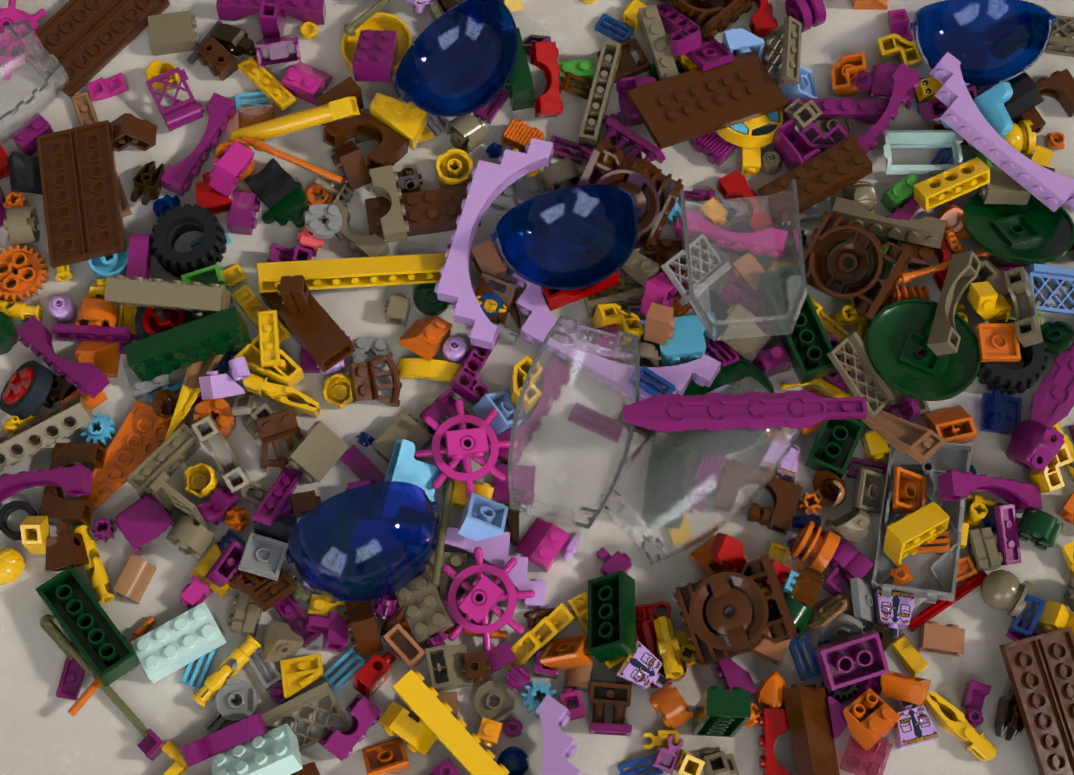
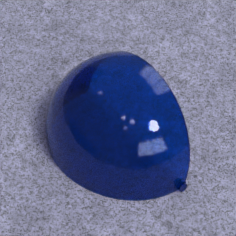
[395,0,518,117]
[910,0,1056,86]
[491,184,642,290]
[286,481,438,602]

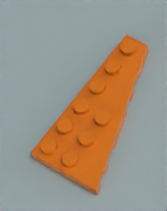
[76,400,189,510]

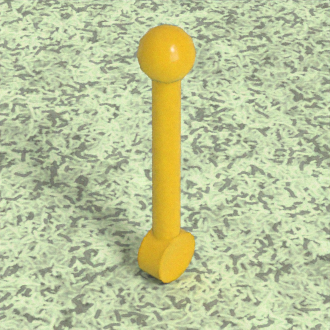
[780,381,818,390]

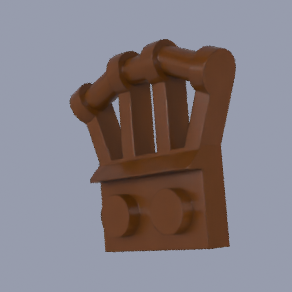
[348,352,403,407]
[255,408,303,469]
[227,569,297,612]

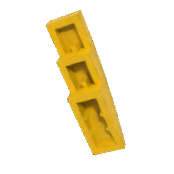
[507,603,576,671]

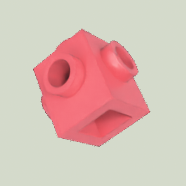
[297,225,324,257]

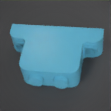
[940,81,1013,147]
[640,313,716,366]
[375,439,439,518]

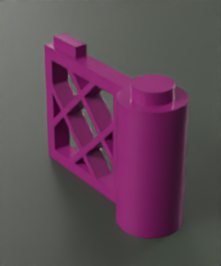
[146,67,205,132]

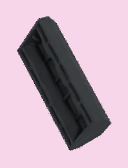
[1004,71,1044,121]

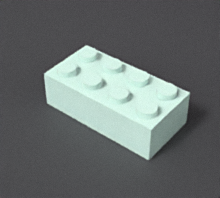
[131,602,227,683]
[210,723,303,775]

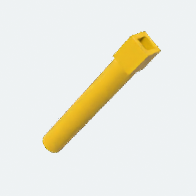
[230,97,360,141]

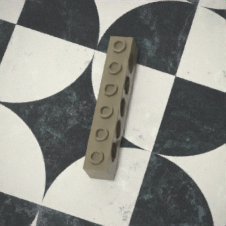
[578,40,621,148]
[0,395,93,472]

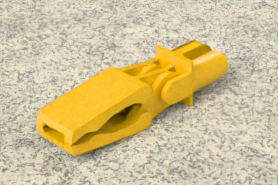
[243,373,321,418]
[923,691,997,762]

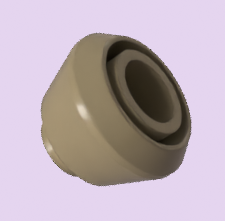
[760,150,782,174]

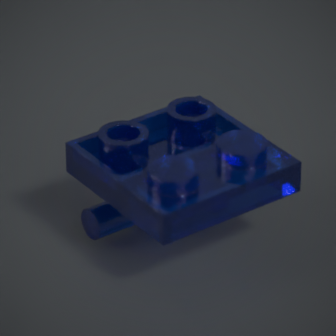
[980,389,1022,435]

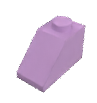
[199,370,245,400]

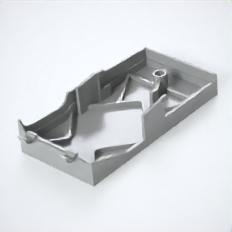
[871,442,972,604]

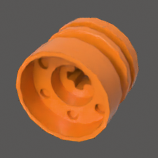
[790,520,841,573]

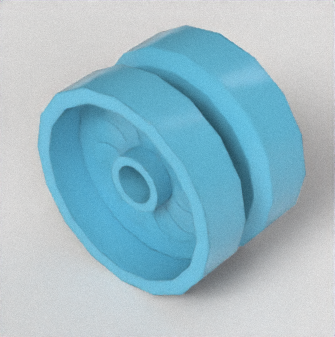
[88,246,129,279]

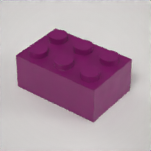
[352,30,398,82]
[814,629,890,691]

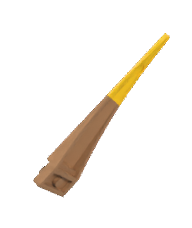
[165,312,224,441]
[813,378,946,465]

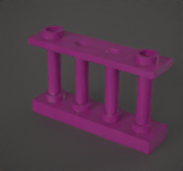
[581,117,666,180]

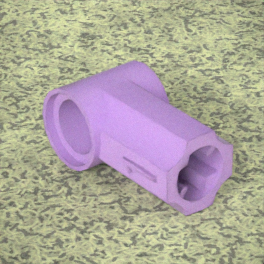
[226,357,251,383]

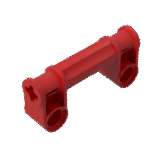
[635,601,687,688]

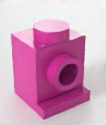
[180,575,212,609]
[559,688,586,721]

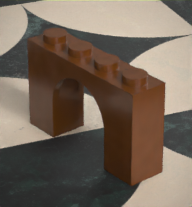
[1013,69,1074,134]
[323,109,409,170]
[39,443,107,525]
[711,460,803,535]

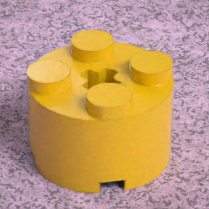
[436,149,473,188]

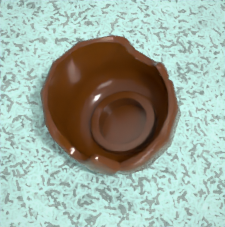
[151,389,180,418]

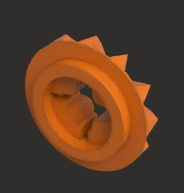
[304,183,333,207]
[945,229,965,254]

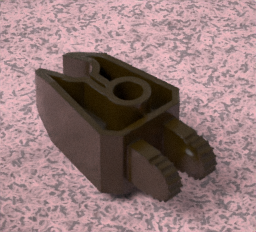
[211,24,257,57]
[130,161,165,205]
[994,685,1024,741]

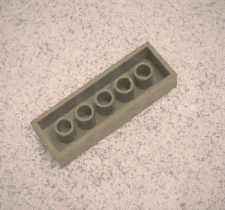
[104,275,231,313]

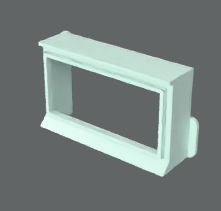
[882,130,963,175]

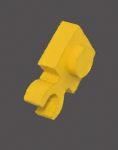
[308,594,346,618]
[643,729,680,752]

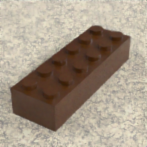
[757,135,872,227]
[365,185,481,240]

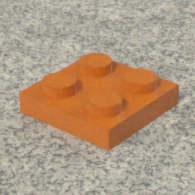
[976,323,1021,362]

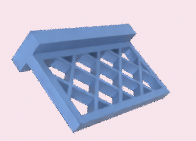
[1024,263,1074,315]

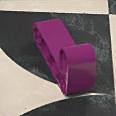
[657,4,702,56]
[126,233,155,306]
[450,333,499,404]
[180,712,267,767]

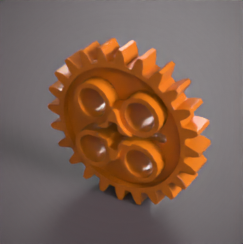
[0,244,49,303]

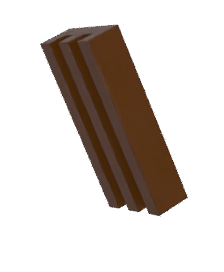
[560,72,593,100]

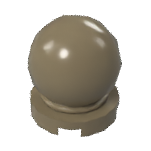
[981,570,1034,619]

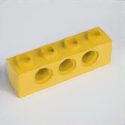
[913,157,990,211]

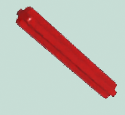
[907,570,987,632]

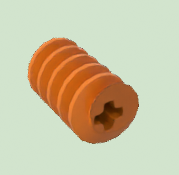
[888,285,930,305]

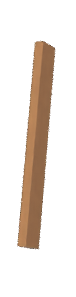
[71,91,132,218]

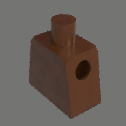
[45,523,89,572]

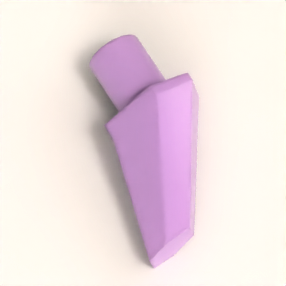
[562,532,580,561]

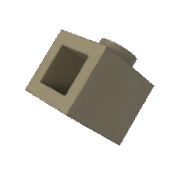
[384,294,411,326]

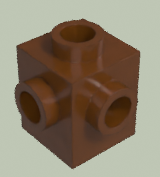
[462,651,493,683]

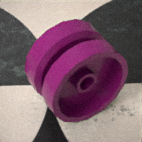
[785,0,826,33]

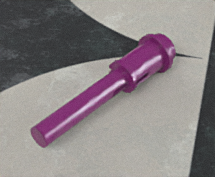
[678,188,715,201]

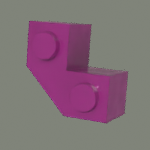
[799,121,851,148]

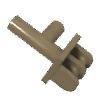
[314,177,354,207]

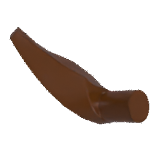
[509,293,521,328]
[380,605,406,635]
[524,608,556,628]

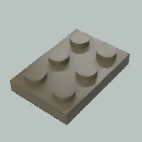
[394,571,455,645]

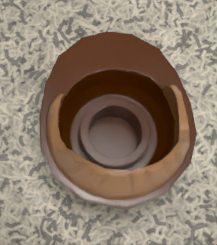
[813,470,847,508]

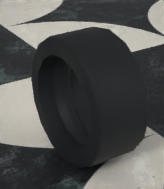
[0,500,38,540]

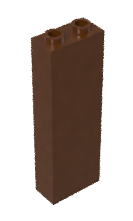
[258,290,355,372]
[783,683,840,775]

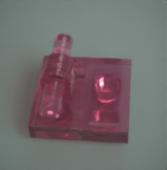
[839,734,893,775]

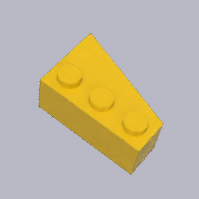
[370,92,428,151]
[234,335,305,387]
[883,501,950,567]

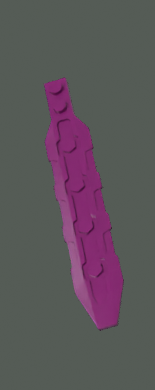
[1029,331,1074,428]
[623,390,868,432]

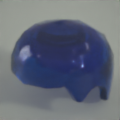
[152,194,182,218]
[497,746,529,775]

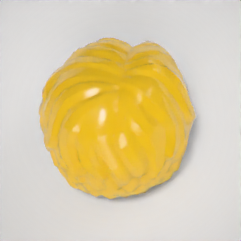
[146,60,179,92]
[322,372,353,409]
[183,463,219,498]
[0,547,26,585]

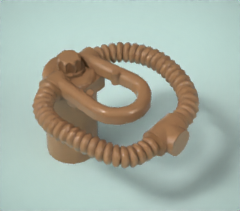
[807,594,862,630]

